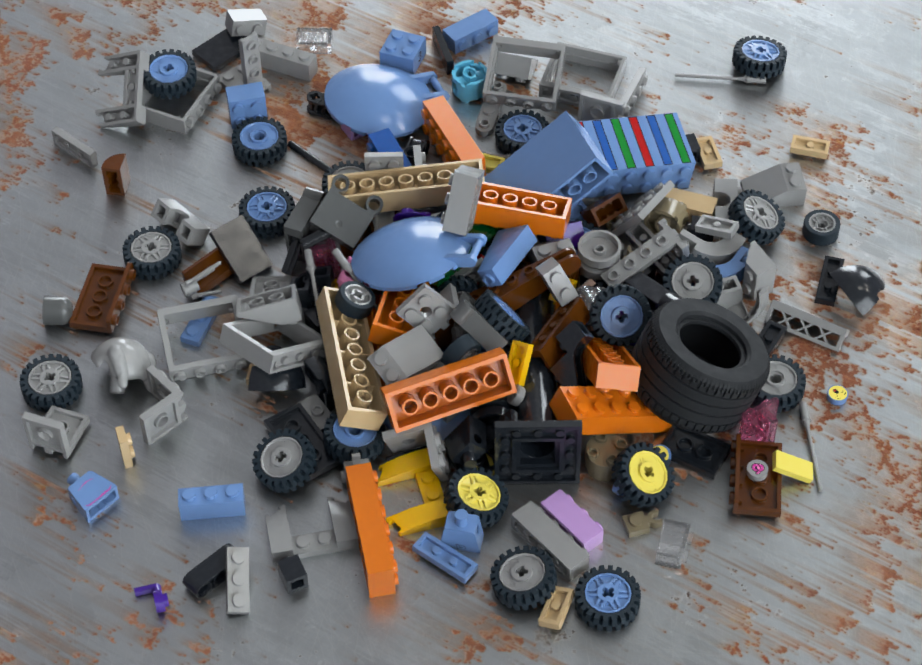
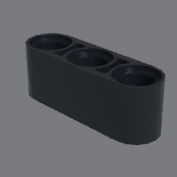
[182,543,234,598]

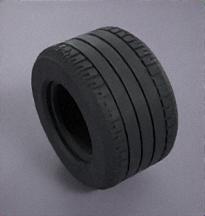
[630,298,770,434]

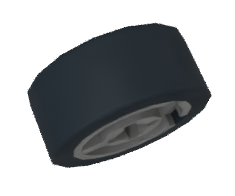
[802,209,841,246]
[335,281,376,319]
[441,334,481,365]

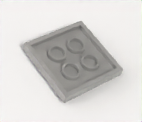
[610,180,675,237]

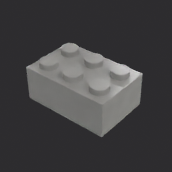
[440,165,485,236]

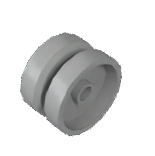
[577,230,622,281]

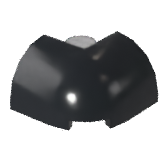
[290,265,335,309]
[304,356,336,411]

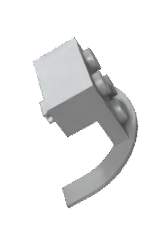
[715,275,769,324]

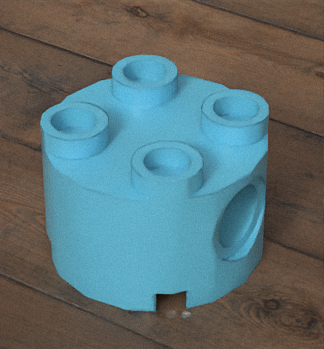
[452,60,487,103]

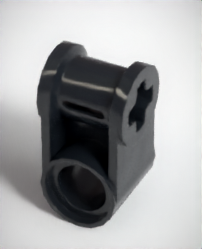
[307,91,333,119]
[404,136,430,166]

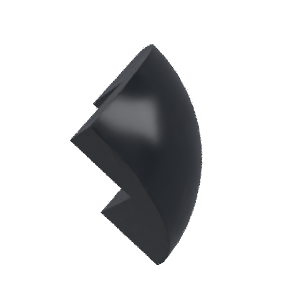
[829,265,885,316]
[248,345,306,391]

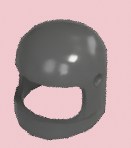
[42,295,73,325]

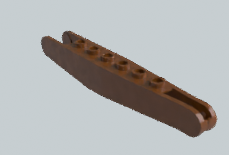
[434,248,581,349]

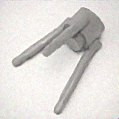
[180,261,222,300]

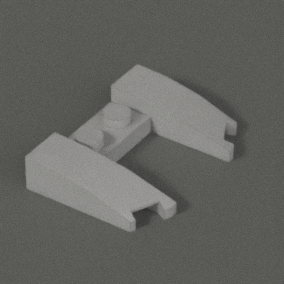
[95,50,150,128]
[265,497,359,563]

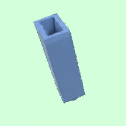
[477,225,538,287]

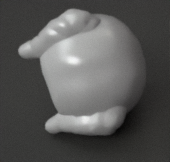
[91,337,157,394]

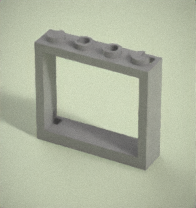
[482,36,566,112]
[539,42,627,107]
[142,67,222,135]
[156,295,251,381]
[219,319,326,374]

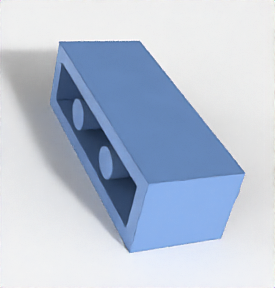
[442,8,498,54]
[178,483,246,521]

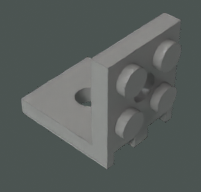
[396,283,459,340]
[139,365,188,446]
[21,405,90,459]
[382,422,451,482]

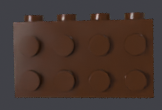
[69,262,136,333]
[729,433,782,518]

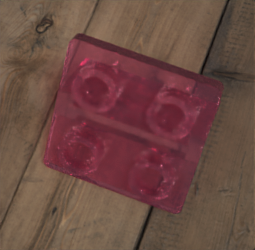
[309,238,341,280]
[739,397,779,442]

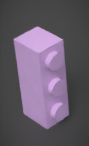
[540,489,604,552]

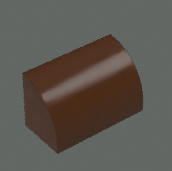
[101,153,131,196]
[580,192,628,227]

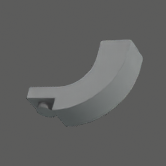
[679,229,746,265]

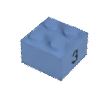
[379,29,426,74]
[225,82,268,129]

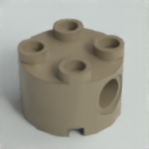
[644,197,688,235]
[585,434,627,482]

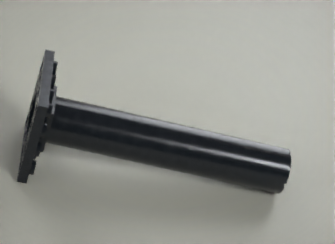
[494,289,582,484]

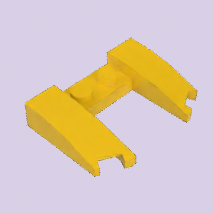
[378,448,451,537]

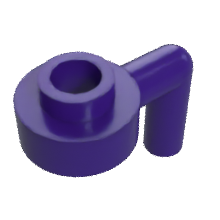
[134,583,169,613]

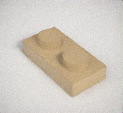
[790,135,830,159]
[696,136,723,170]
[115,425,136,469]
[538,586,575,630]

